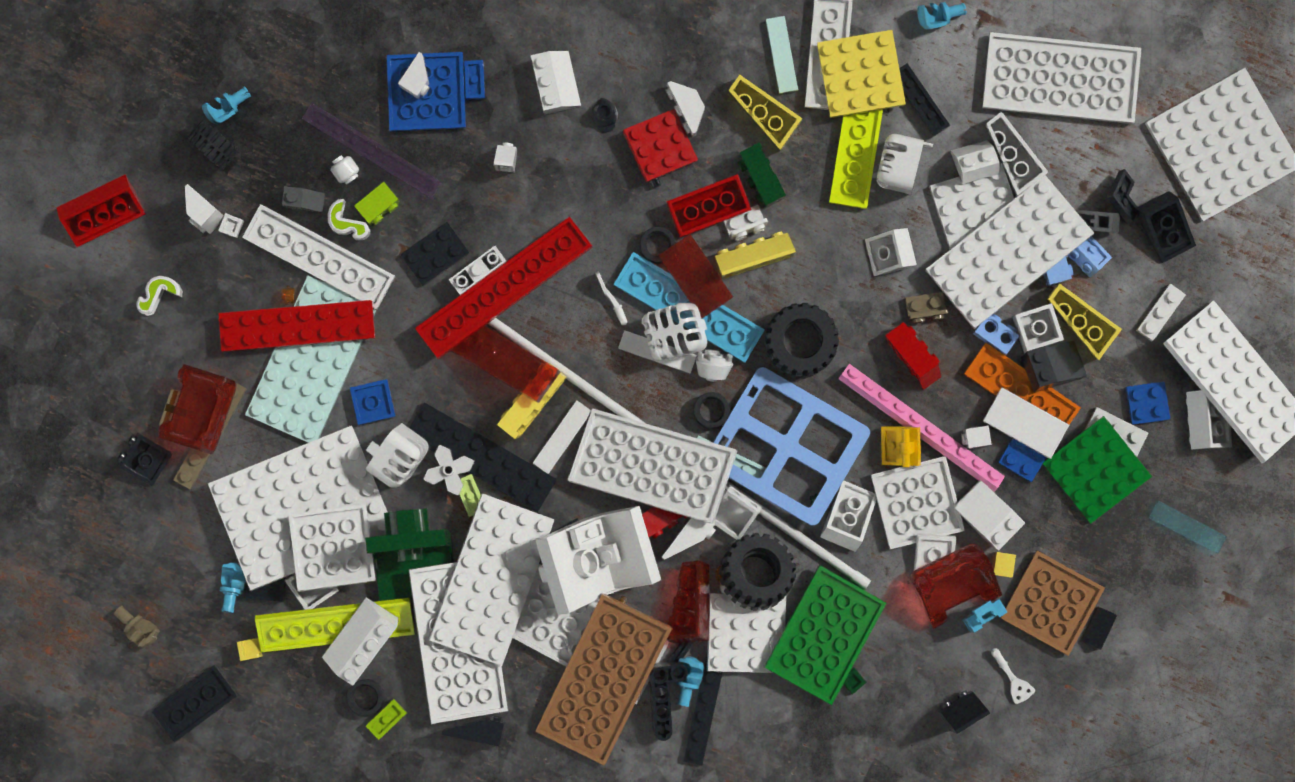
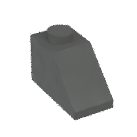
[282,186,325,213]

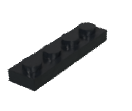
[899,63,950,137]

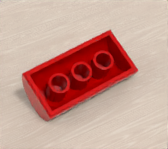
[666,174,752,237]

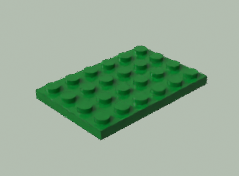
[764,565,886,705]

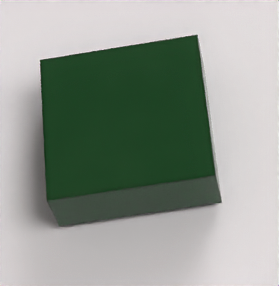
[843,668,867,695]

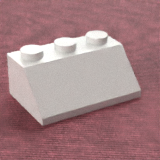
[531,51,581,115]
[185,184,224,234]
[1186,390,1232,450]

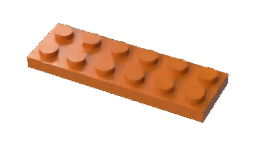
[964,343,1081,425]

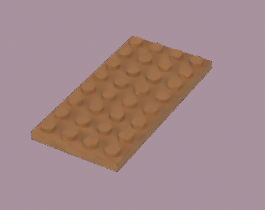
[535,593,672,766]

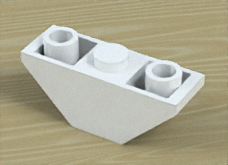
[666,81,705,137]
[449,246,506,295]

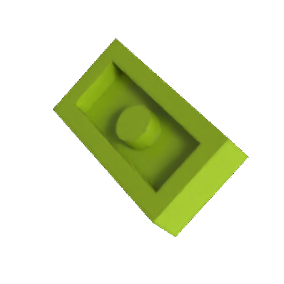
[366,699,407,740]

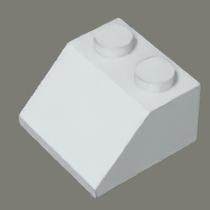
[951,140,1000,184]
[865,228,917,276]

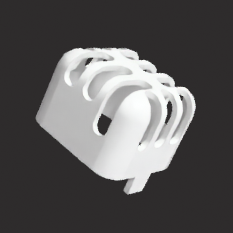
[877,134,933,195]
[642,303,707,361]
[366,423,429,488]

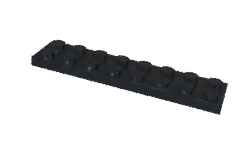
[410,402,557,512]

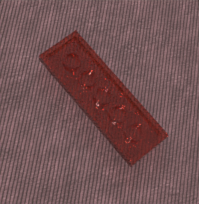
[451,326,560,404]

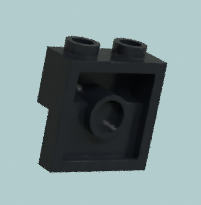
[117,432,173,486]

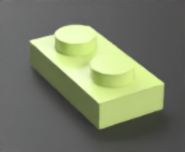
[459,474,481,517]

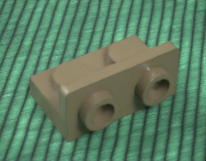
[905,292,948,323]

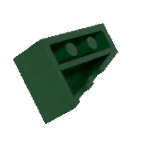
[737,142,786,208]

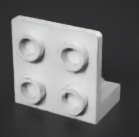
[723,205,768,242]

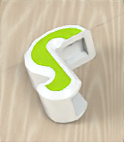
[328,199,370,241]
[136,276,183,316]

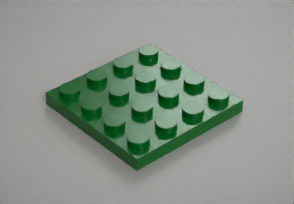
[1043,416,1152,524]

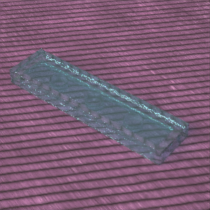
[1149,501,1227,554]

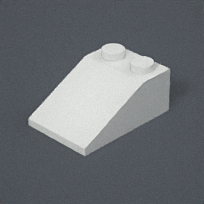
[820,480,877,552]
[953,480,1025,551]
[661,518,716,560]

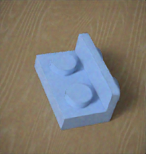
[1068,236,1112,277]

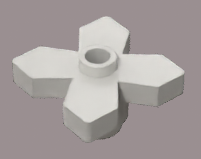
[424,445,474,495]

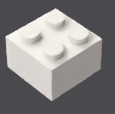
[1012,303,1064,353]

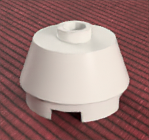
[695,350,733,382]

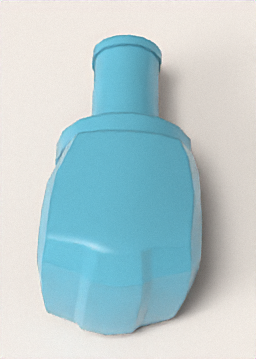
[917,2,967,29]
[202,86,251,125]
[220,562,246,613]
[676,657,705,707]

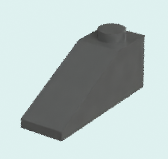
[1075,209,1120,232]

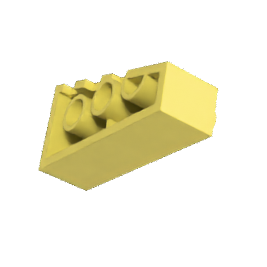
[729,75,802,151]
[1047,284,1122,360]
[497,363,567,439]

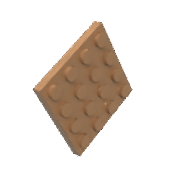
[1000,551,1105,656]

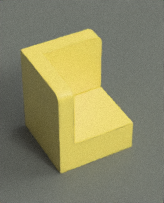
[991,552,1016,578]
[237,638,263,661]

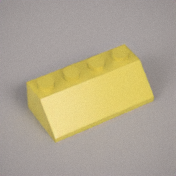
[714,231,796,280]

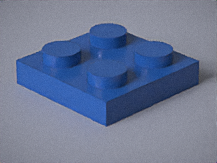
[350,379,396,425]
[1125,381,1170,425]
[998,438,1046,482]

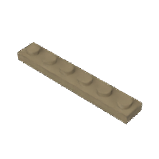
[174,380,247,490]

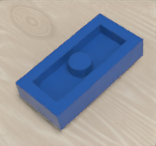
[464,60,485,100]

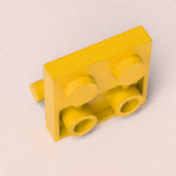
[881,426,921,468]

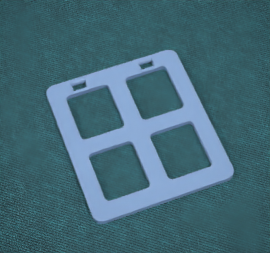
[713,367,870,526]

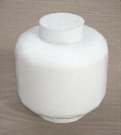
[331,155,359,184]

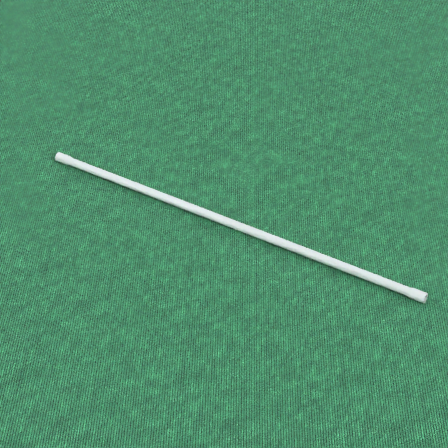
[488,318,871,590]

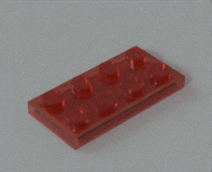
[658,234,733,319]

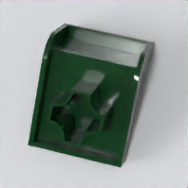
[365,508,454,601]

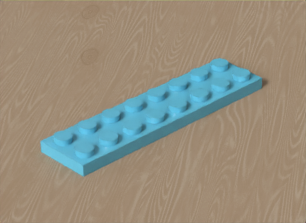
[614,252,765,363]

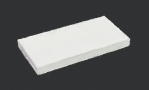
[983,388,1069,459]

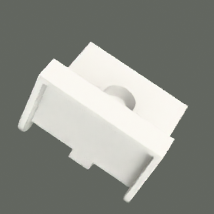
[535,506,661,615]

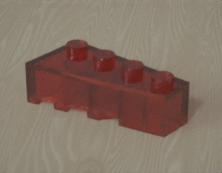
[666,560,709,644]

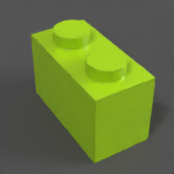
[354,182,400,226]

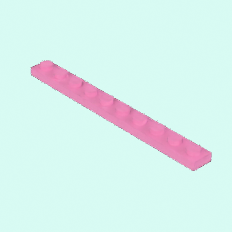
[839,364,1005,492]

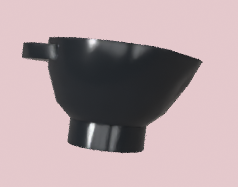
[591,98,618,132]

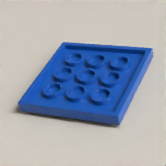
[387,52,466,132]

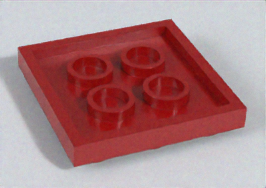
[622,109,698,183]

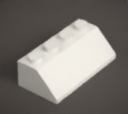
[322,597,398,685]

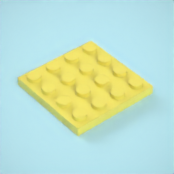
[817,30,906,118]

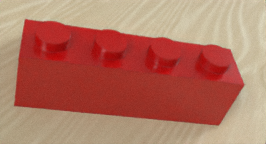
[56,174,146,247]

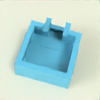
[962,599,1007,633]

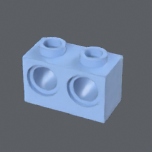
[973,314,1020,355]

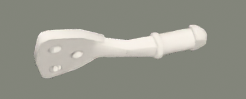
[595,271,627,325]
[991,648,1035,704]

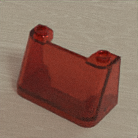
[158,364,237,454]
[910,544,1003,629]

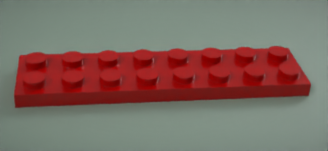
[218,300,376,352]

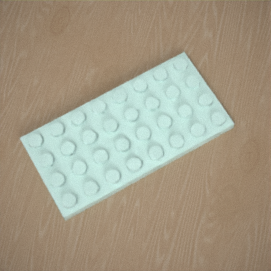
[245,275,376,443]

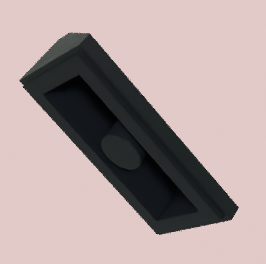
[1082,607,1117,650]

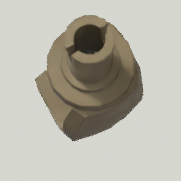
[113,606,160,649]

